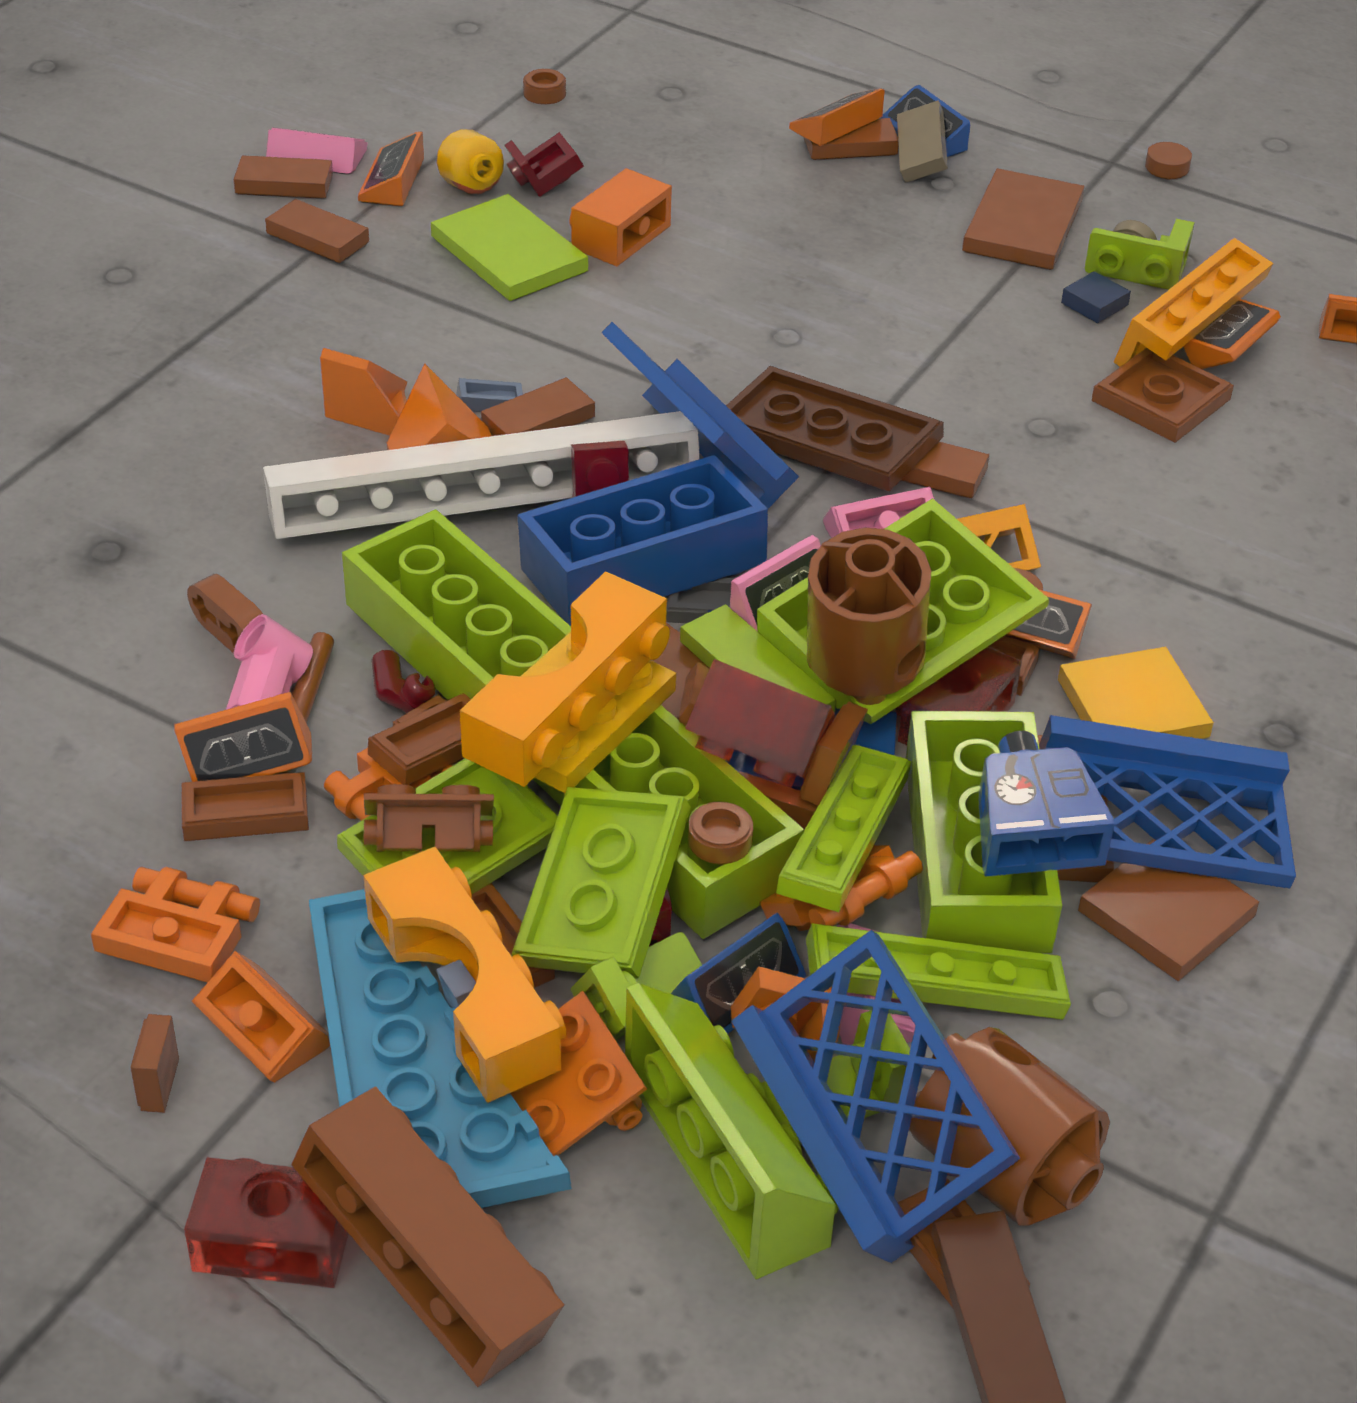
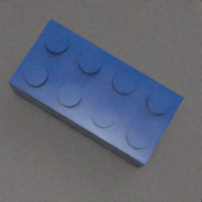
[518,455,768,626]

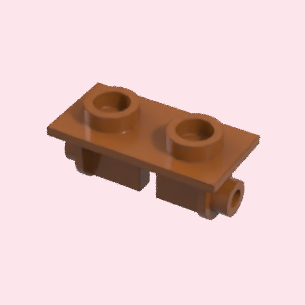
[364,784,494,852]

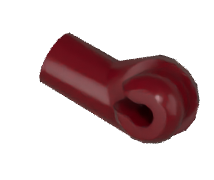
[371,650,436,713]

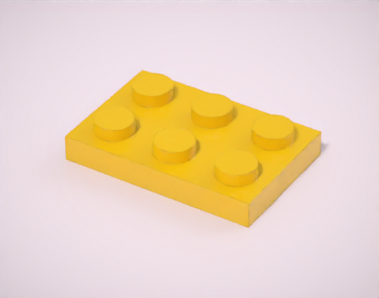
[521,632,676,793]

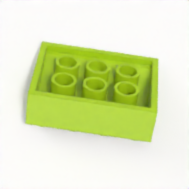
[757,498,1049,724]

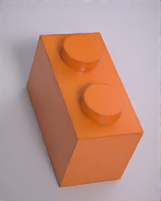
[569,168,672,267]

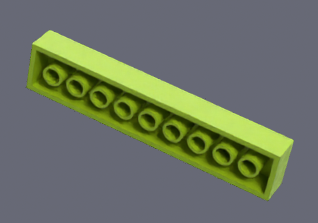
[342,509,804,939]

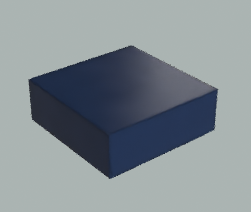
[1061,271,1131,323]

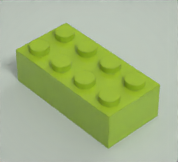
[905,711,1062,953]

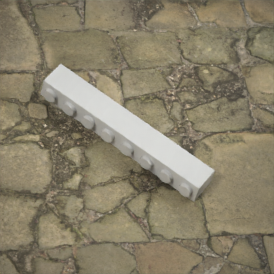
[263,411,699,539]

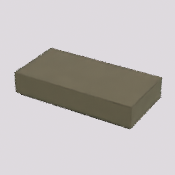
[897,100,948,183]

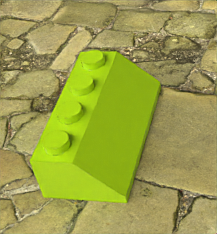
[625,983,838,1280]

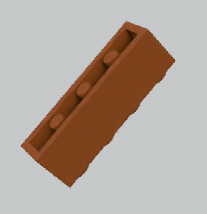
[291,1086,565,1387]

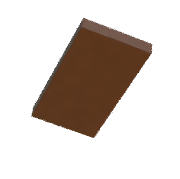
[726,366,944,492]

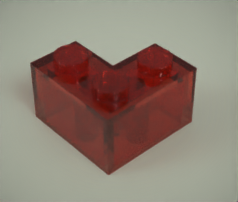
[685,659,836,788]

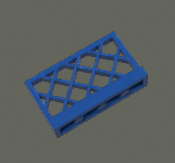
[601,322,799,509]
[1039,715,1296,889]
[731,930,1021,1263]

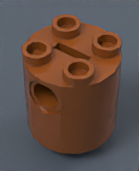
[807,527,932,705]
[909,1027,1110,1226]

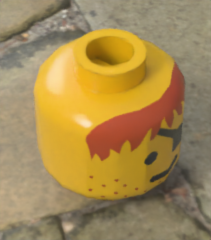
[437,129,504,194]

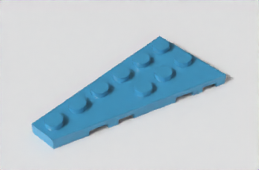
[309,889,572,1208]

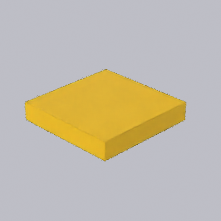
[1058,646,1214,739]

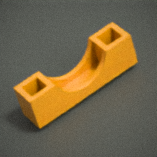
[460,571,670,787]
[363,847,566,1103]

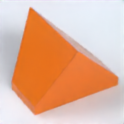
[320,348,407,436]
[387,363,492,450]

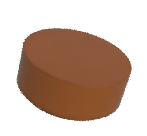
[523,69,566,104]
[1145,142,1192,179]
[688,802,753,864]

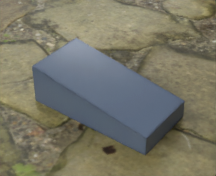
[456,378,523,412]
[436,960,476,1009]

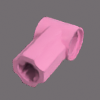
[226,614,313,710]

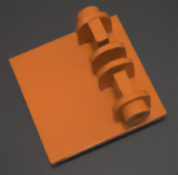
[510,991,648,1156]

